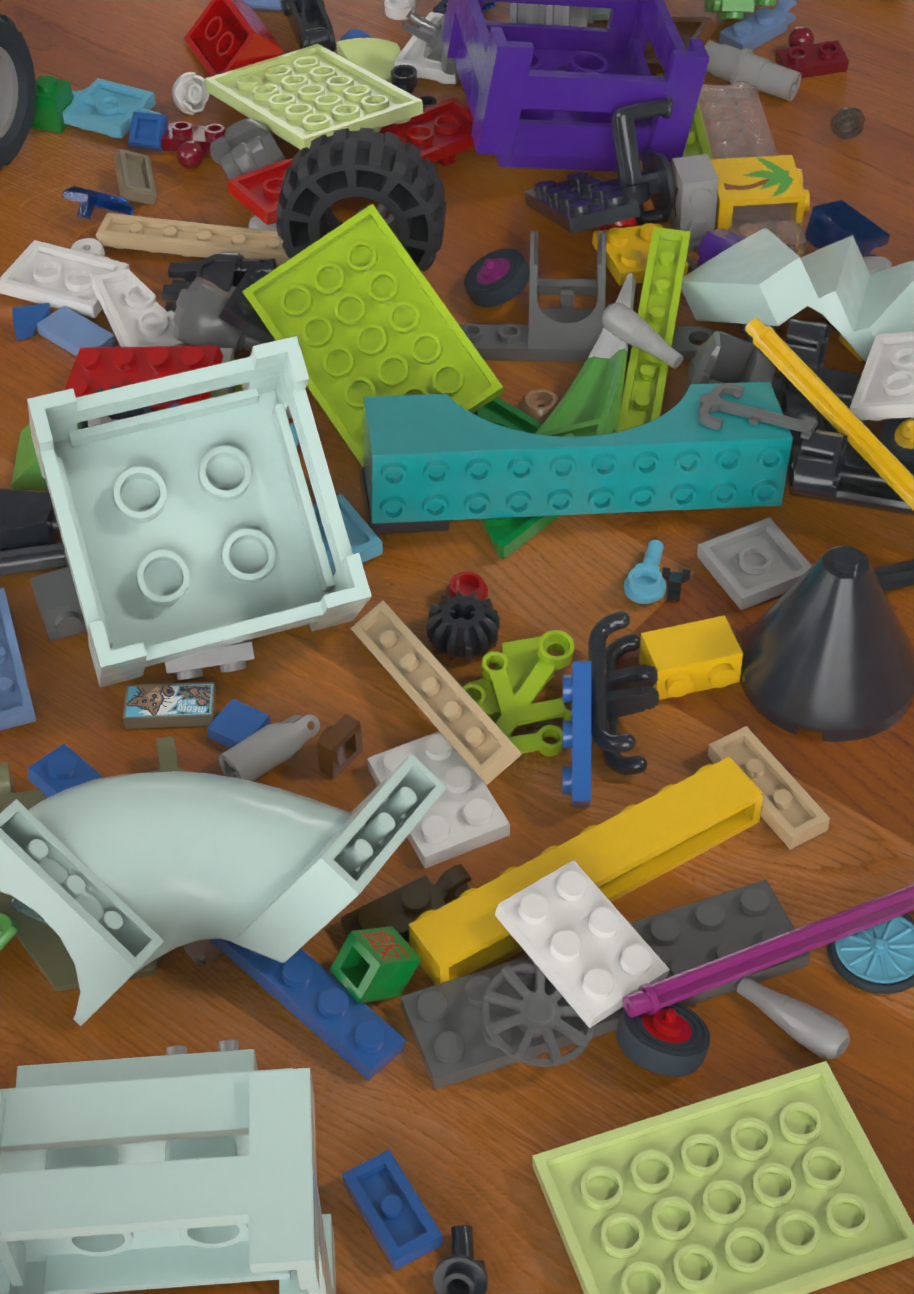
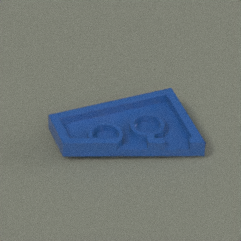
[562,661,591,807]

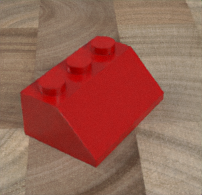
[184,0,284,77]

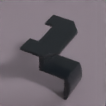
[662,567,691,601]

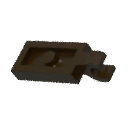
[341,864,471,942]

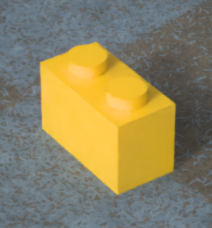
[639,615,743,700]

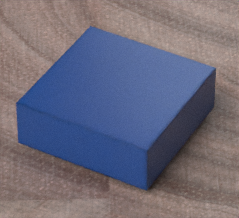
[128,112,169,152]
[207,699,271,748]

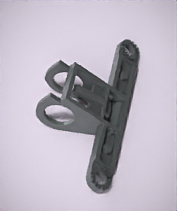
[459,231,715,362]

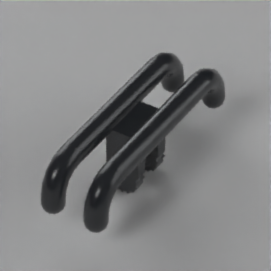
[588,611,659,775]

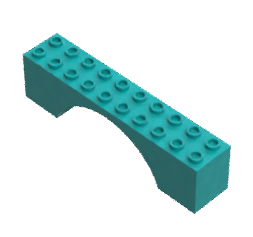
[364,381,793,524]

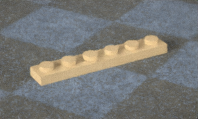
[96,213,290,266]
[350,600,522,785]

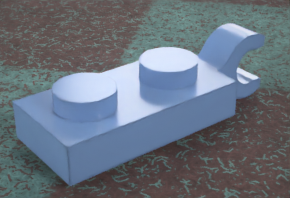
[719,0,797,50]

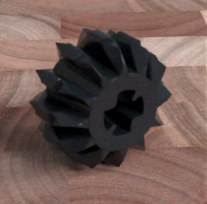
[426,590,500,663]

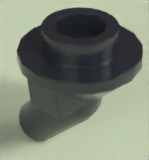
[433,1225,488,1294]

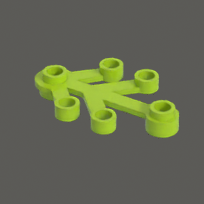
[462,630,574,756]

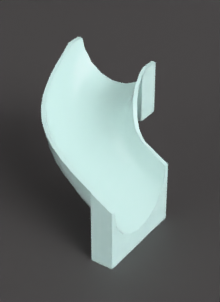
[0,754,447,1026]

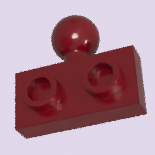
[775,26,849,78]
[161,121,228,169]

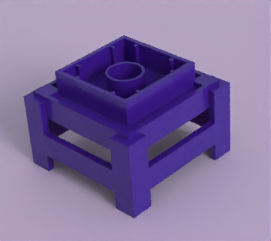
[441,0,710,172]

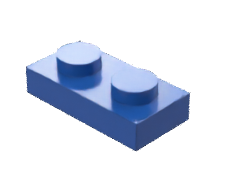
[342,1150,443,1271]

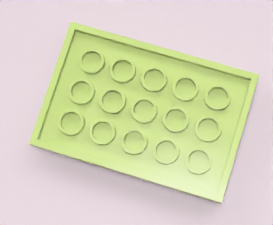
[205,44,423,150]
[532,1061,914,1294]

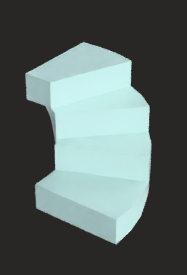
[682,227,914,362]

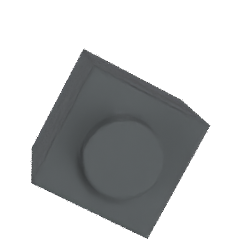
[30,566,87,641]

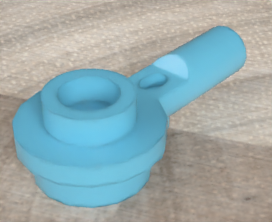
[624,540,666,604]

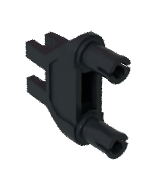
[161,252,277,313]

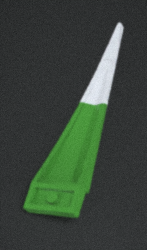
[535,272,636,437]

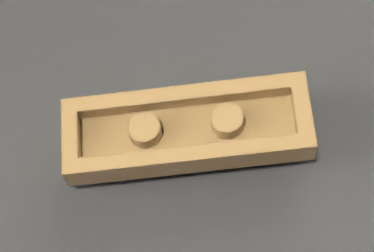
[708,726,831,850]

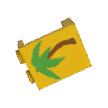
[710,155,810,230]

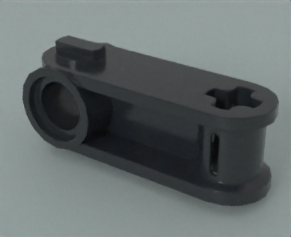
[280,0,336,52]

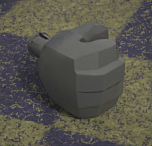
[210,119,286,180]

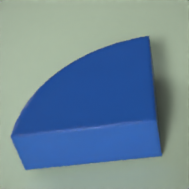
[12,303,51,341]

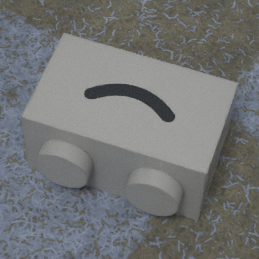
[669,154,719,242]

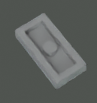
[165,640,255,680]

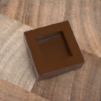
[317,714,363,779]

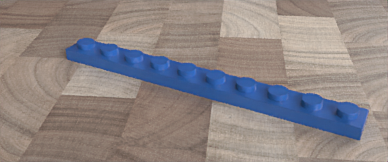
[28,743,406,1081]

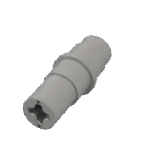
[705,40,802,101]

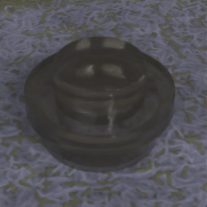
[830,107,865,140]

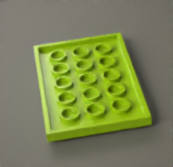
[242,204,504,467]

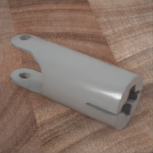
[218,714,320,782]

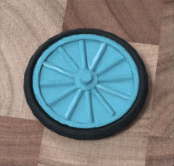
[827,914,914,994]

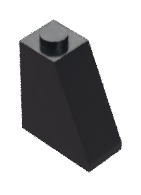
[0,489,61,551]

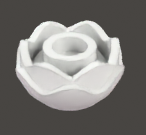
[172,72,209,115]

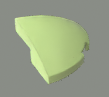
[336,38,401,83]

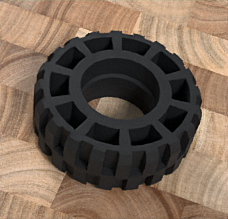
[276,127,446,272]

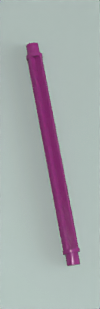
[622,884,914,1018]

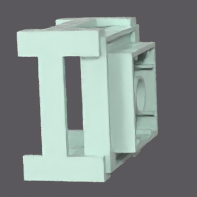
[27,336,372,687]
[0,1049,336,1294]

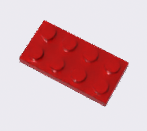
[64,345,224,412]

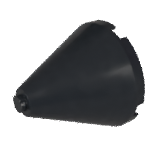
[740,546,914,742]

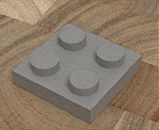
[697,517,812,610]

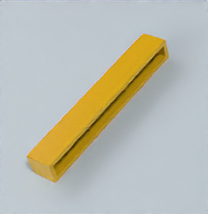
[409,757,764,985]

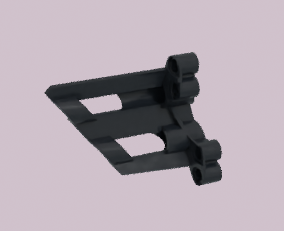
[778,319,914,516]

